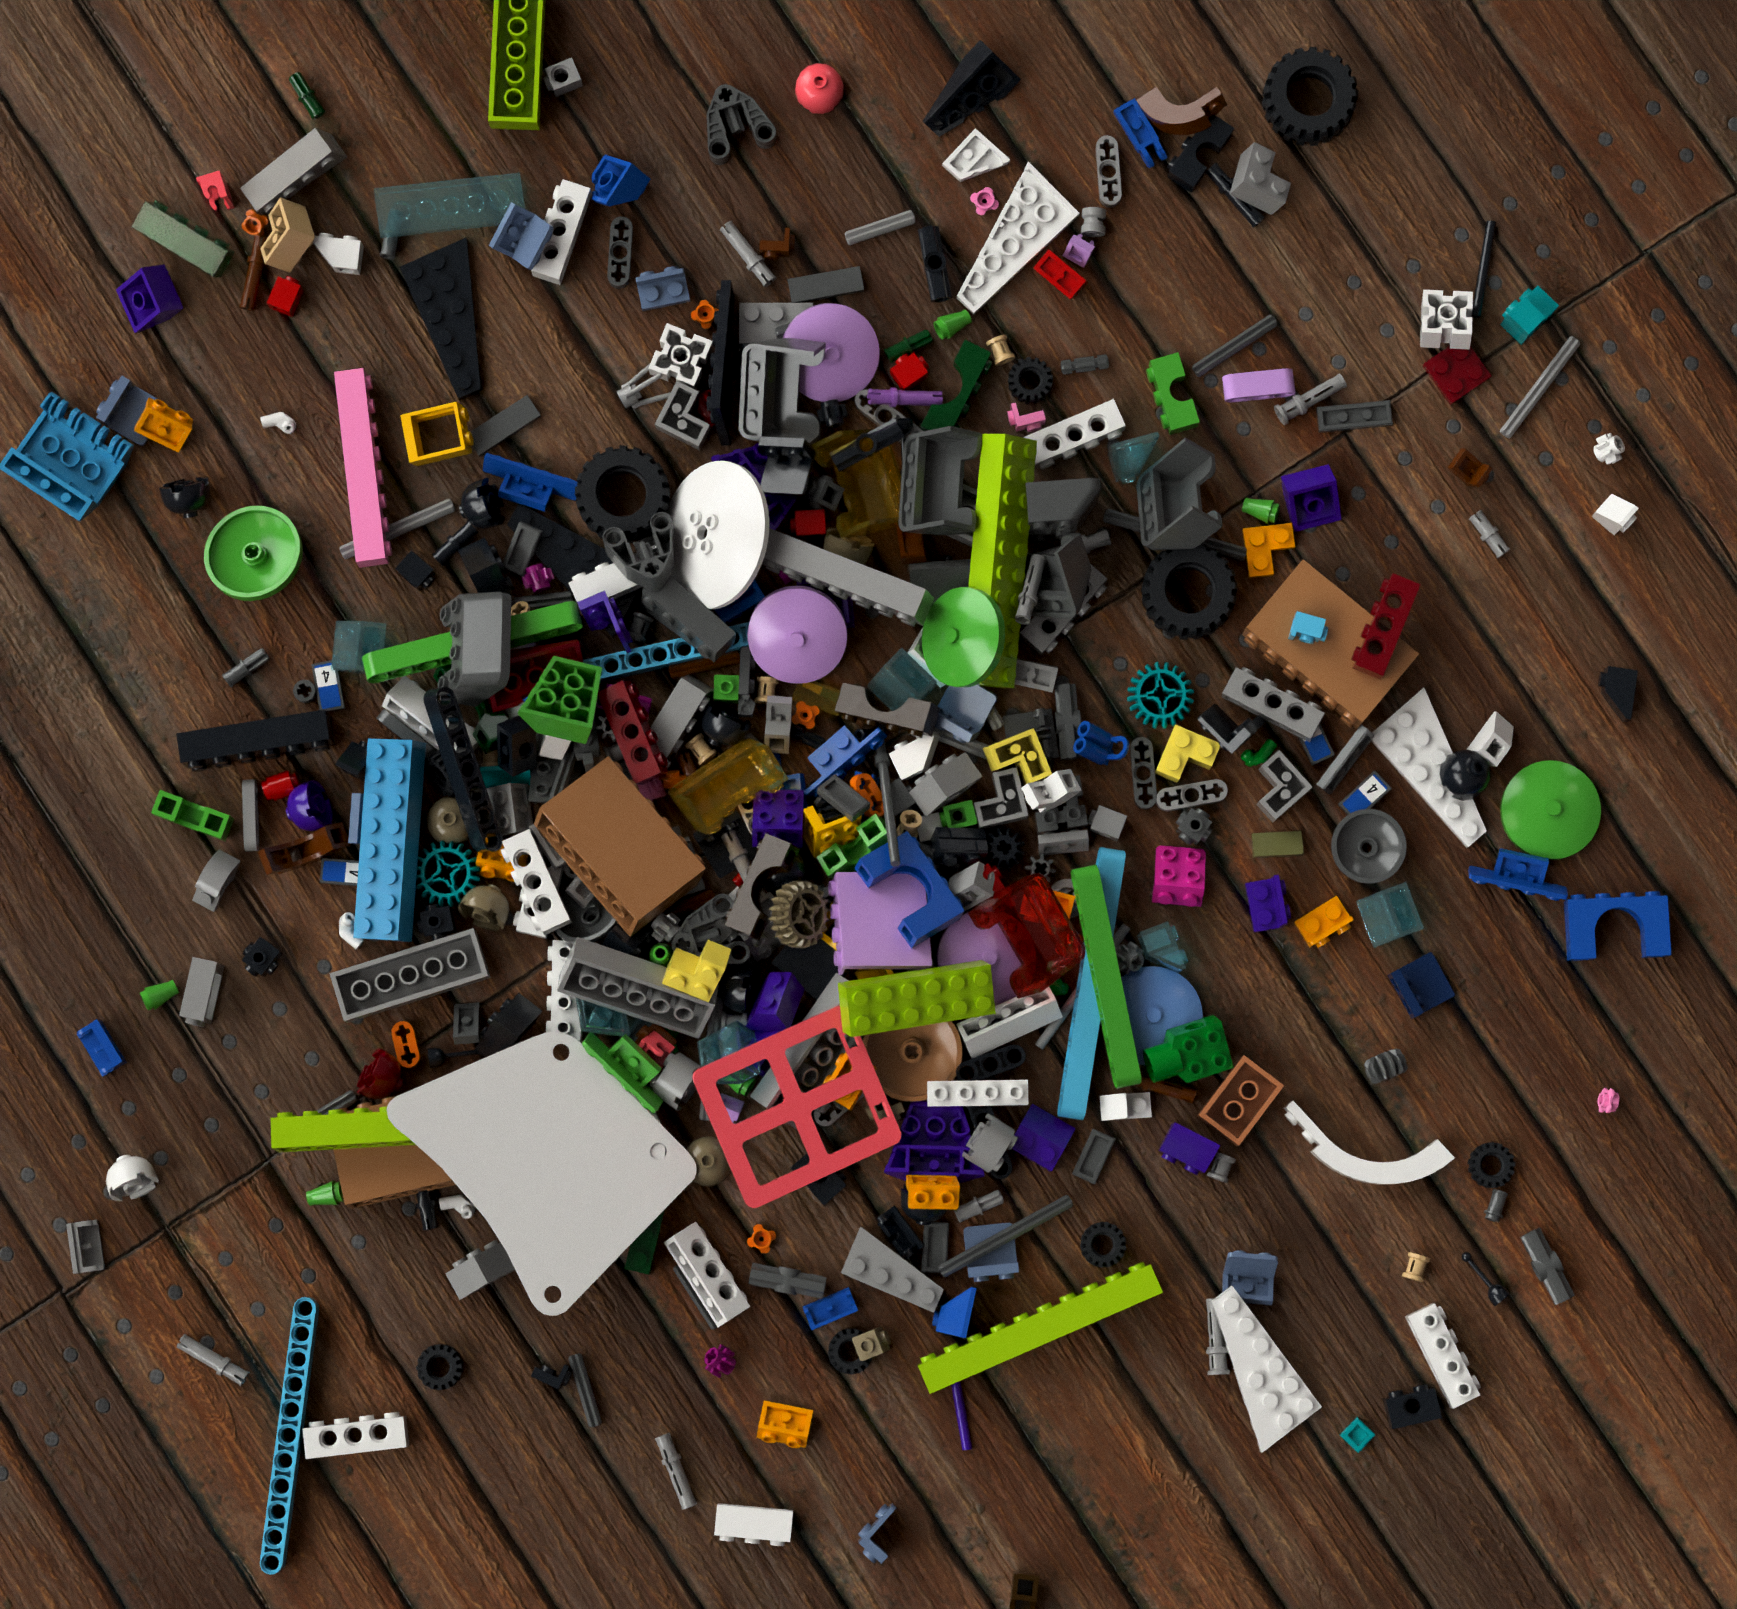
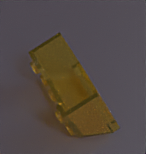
[811,429,901,538]
[668,738,788,835]

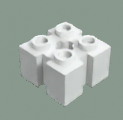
[1420,290,1473,350]
[648,323,714,390]

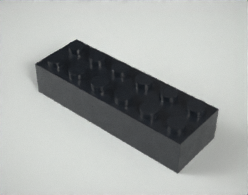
[176,709,336,772]

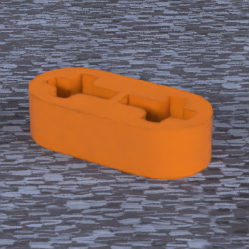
[849,773,884,818]
[391,1021,421,1068]

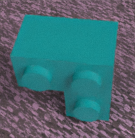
[1500,286,1559,345]

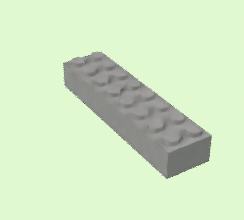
[762,528,934,627]

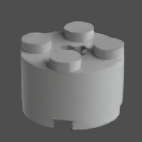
[649,1052,702,1111]
[962,1114,1018,1173]

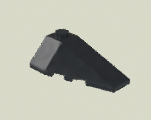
[923,40,1021,137]

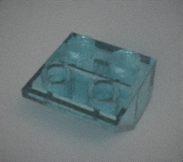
[331,621,386,674]
[867,648,937,711]
[1356,882,1424,948]
[1137,921,1188,973]
[697,1020,761,1084]

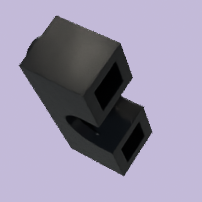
[1167,115,1235,193]

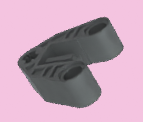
[707,84,777,165]
[603,512,675,591]
[672,894,751,966]

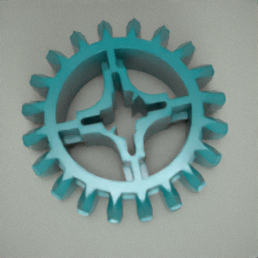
[1127,662,1194,729]
[416,841,480,907]

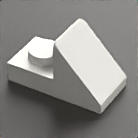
[1099,1092,1152,1121]

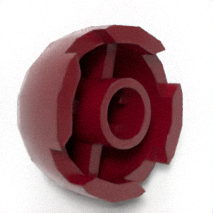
[357,1048,403,1100]

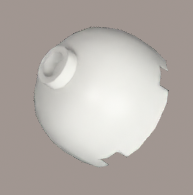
[106,1155,159,1201]

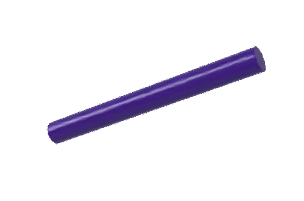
[951,1381,972,1451]

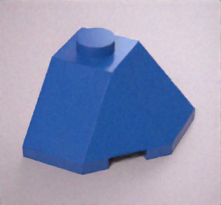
[592,155,651,207]

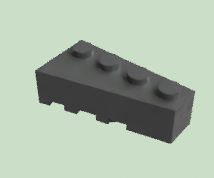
[640,576,736,662]

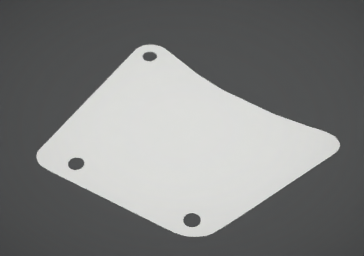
[386,1031,696,1316]

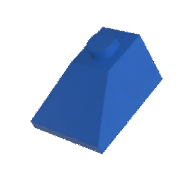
[932,1287,977,1338]

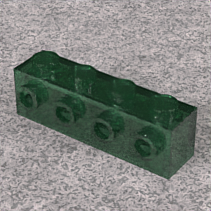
[131,200,235,277]

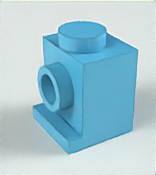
[1288,611,1328,644]

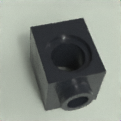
[395,550,436,592]

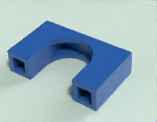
[854,831,965,948]
[1564,891,1671,961]

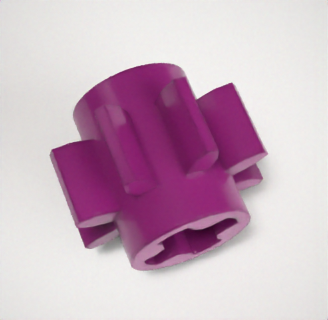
[522,563,554,593]
[704,1344,736,1378]

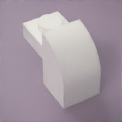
[1021,769,1082,812]

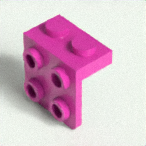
[1152,845,1206,907]

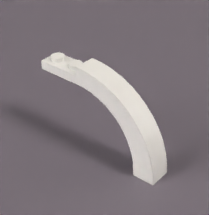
[1284,1101,1455,1185]

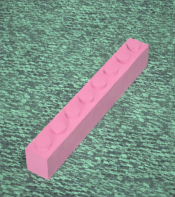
[334,368,392,568]

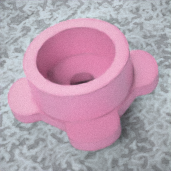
[970,187,999,215]
[1598,1088,1619,1113]

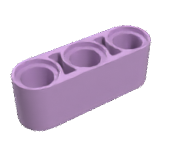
[1222,368,1296,403]

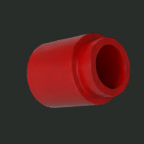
[261,770,300,801]

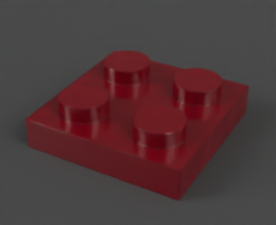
[1422,346,1491,406]

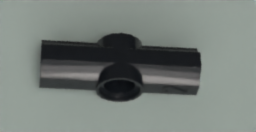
[918,226,952,303]
[830,418,905,472]

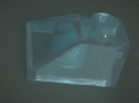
[1107,432,1159,484]
[575,997,630,1037]

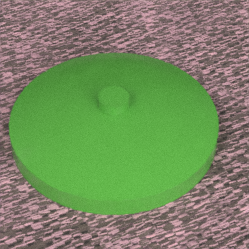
[204,506,303,601]
[922,587,1005,688]
[1500,760,1601,860]

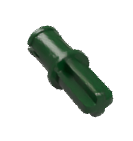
[289,72,326,120]
[884,330,933,363]

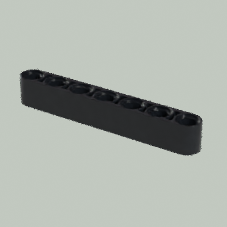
[423,687,503,853]

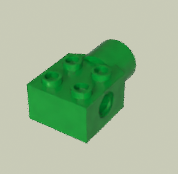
[1143,1015,1234,1083]

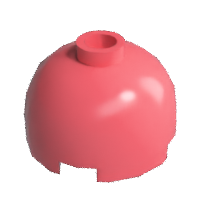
[795,63,844,114]

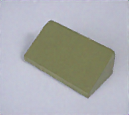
[1251,831,1304,858]

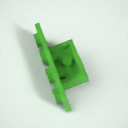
[582,1032,663,1114]

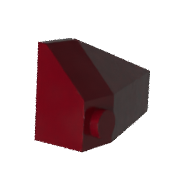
[488,639,583,712]

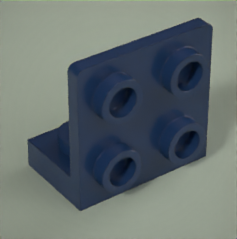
[1387,952,1455,1019]

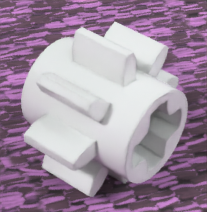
[1594,433,1625,465]

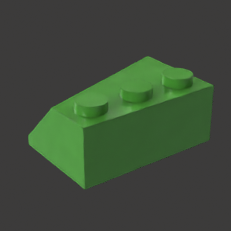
[517,656,602,744]

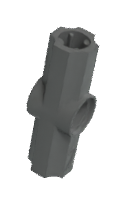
[1054,683,1082,760]
[1520,1227,1575,1305]
[748,1263,827,1299]

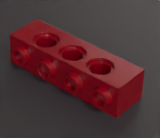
[1351,573,1421,679]
[598,681,669,785]

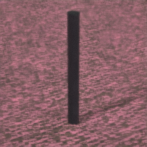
[1471,221,1496,318]

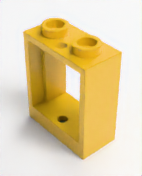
[400,402,474,466]

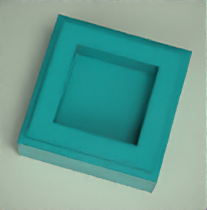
[1339,1417,1375,1453]

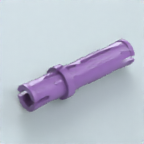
[867,387,943,407]

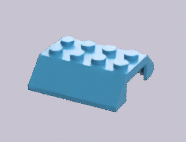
[0,391,134,522]

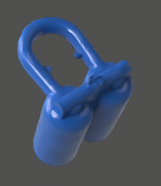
[1073,721,1129,765]

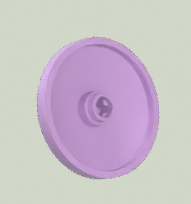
[783,303,879,402]
[747,586,847,684]
[936,909,1035,1006]

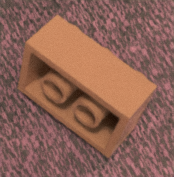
[1197,1055,1284,1147]

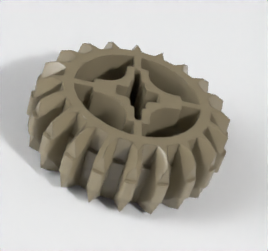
[768,881,830,948]

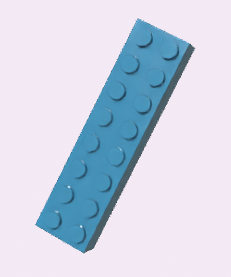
[353,738,426,942]

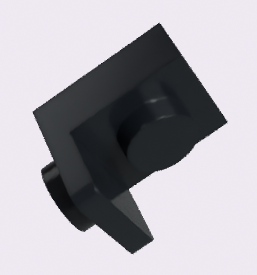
[531,1364,572,1389]

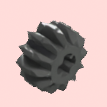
[1364,1048,1408,1084]

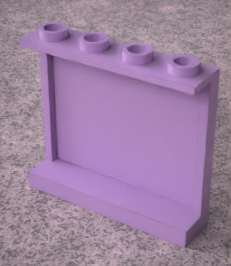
[828,872,932,975]

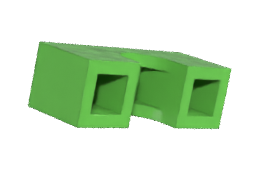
[1146,352,1200,435]
[151,790,234,842]
[816,813,888,879]

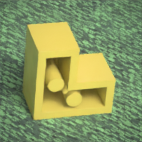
[1155,725,1220,783]
[982,728,1052,785]
[662,940,731,1003]

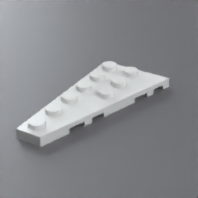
[957,161,1079,315]
[1372,688,1487,848]
[1212,1286,1322,1453]

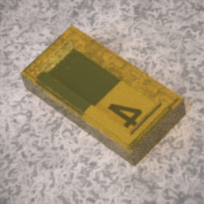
[792,681,840,717]

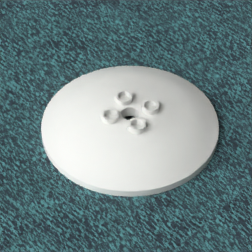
[662,461,769,610]

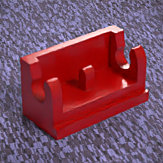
[1033,249,1088,300]

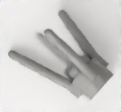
[616,364,671,409]

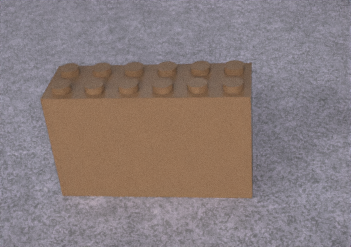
[1242,559,1419,729]
[534,756,706,937]
[334,1097,456,1209]

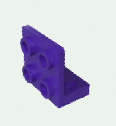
[577,590,633,653]
[752,789,804,848]
[1245,875,1291,933]

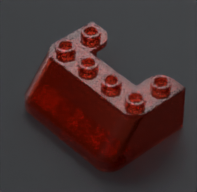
[968,873,1085,998]

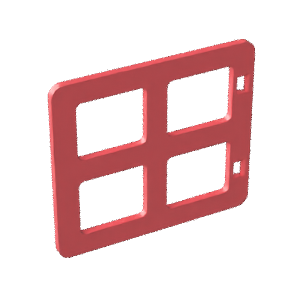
[692,1005,901,1208]

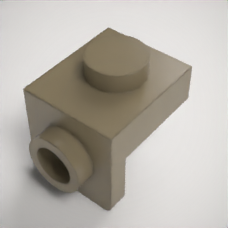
[865,1102,905,1121]
[852,1326,891,1361]

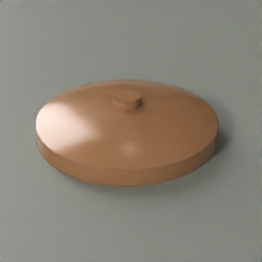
[863,1021,962,1102]

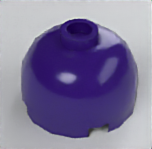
[286,780,333,831]

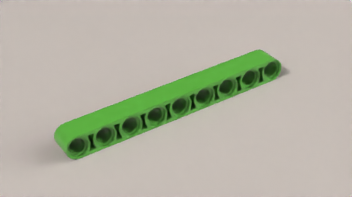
[362,601,583,683]
[1071,864,1142,1089]

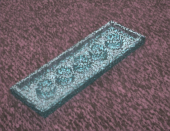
[373,173,525,238]

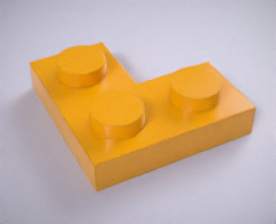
[1242,523,1295,578]

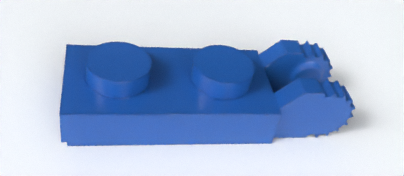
[1113,98,1167,168]

